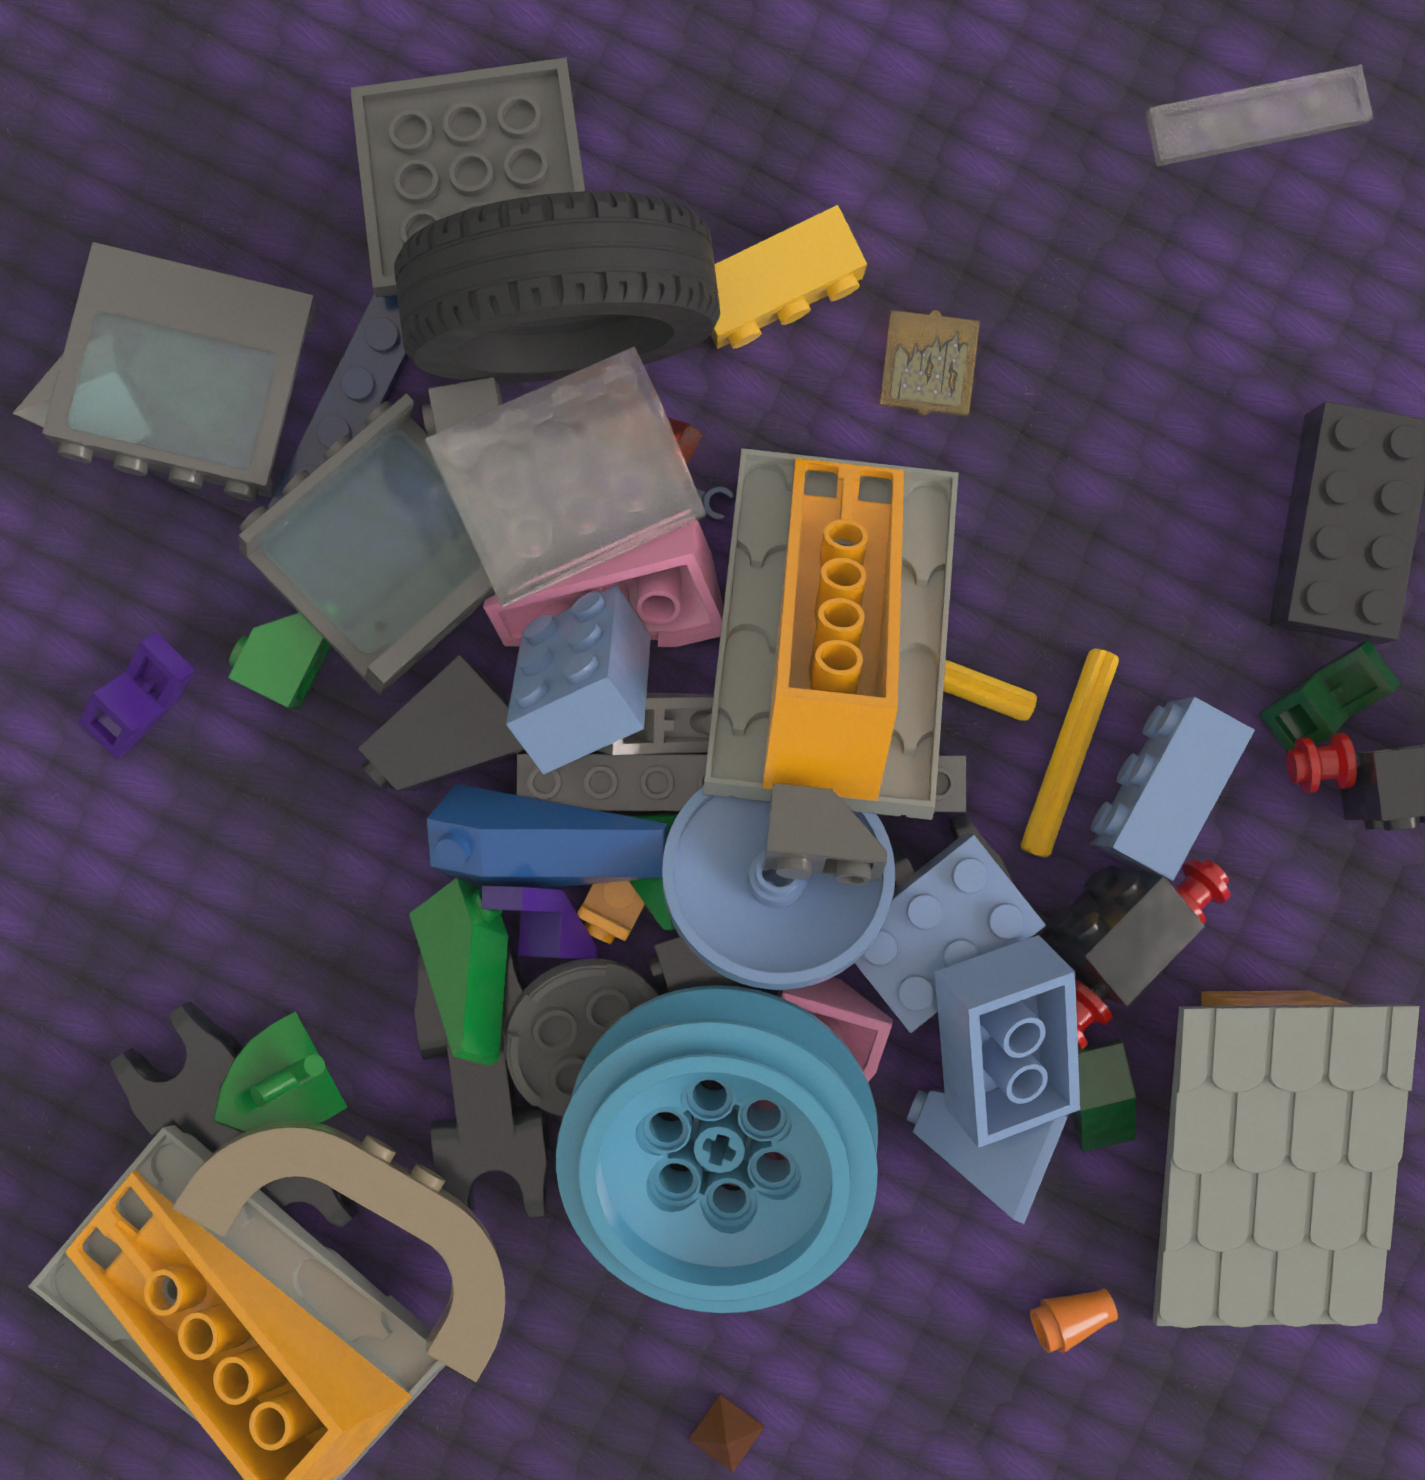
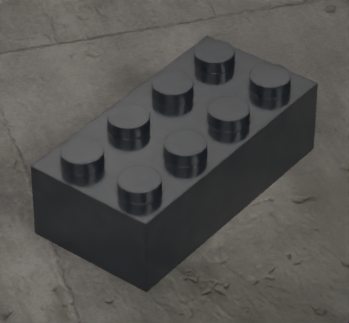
[1269,401,1425,645]

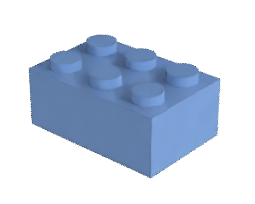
[506,585,651,775]
[1090,697,1255,881]
[855,833,1046,1033]
[935,935,1080,1148]

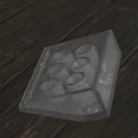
[425,347,706,607]

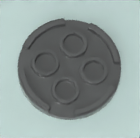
[504,958,658,1117]

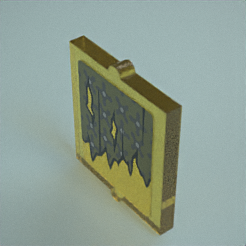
[879,310,980,417]

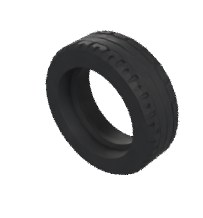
[394,191,721,382]

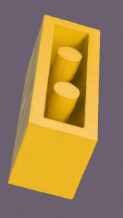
[710,205,867,349]

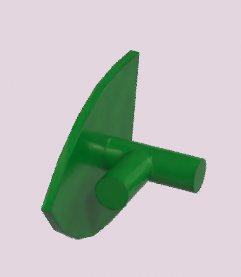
[212,1011,347,1133]

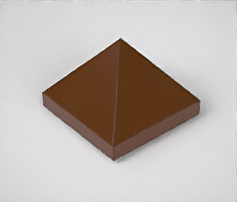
[688,1393,765,1472]

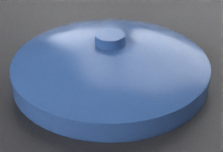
[662,786,895,990]

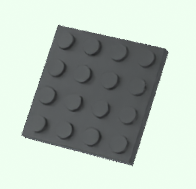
[350,57,585,298]

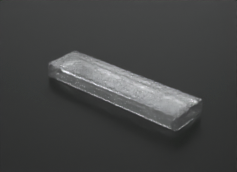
[1146,65,1373,166]

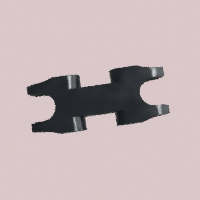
[414,941,551,1218]
[110,1001,358,1229]

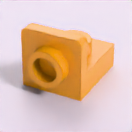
[577,881,645,944]

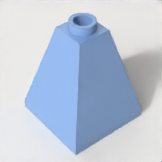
[907,1088,1069,1224]

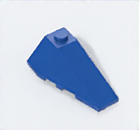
[427,784,667,889]

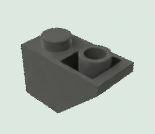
[764,783,887,885]

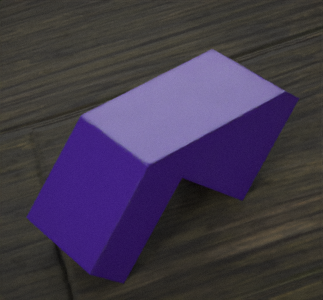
[79,632,196,760]
[481,886,598,959]

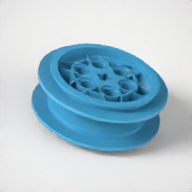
[556,985,878,1313]

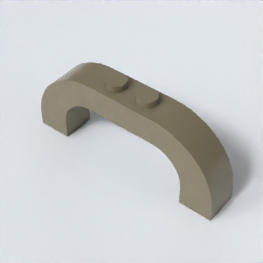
[172,1121,505,1382]

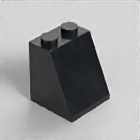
[358,655,527,791]

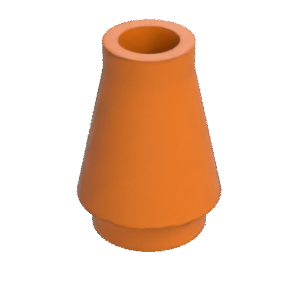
[1030,1288,1118,1354]

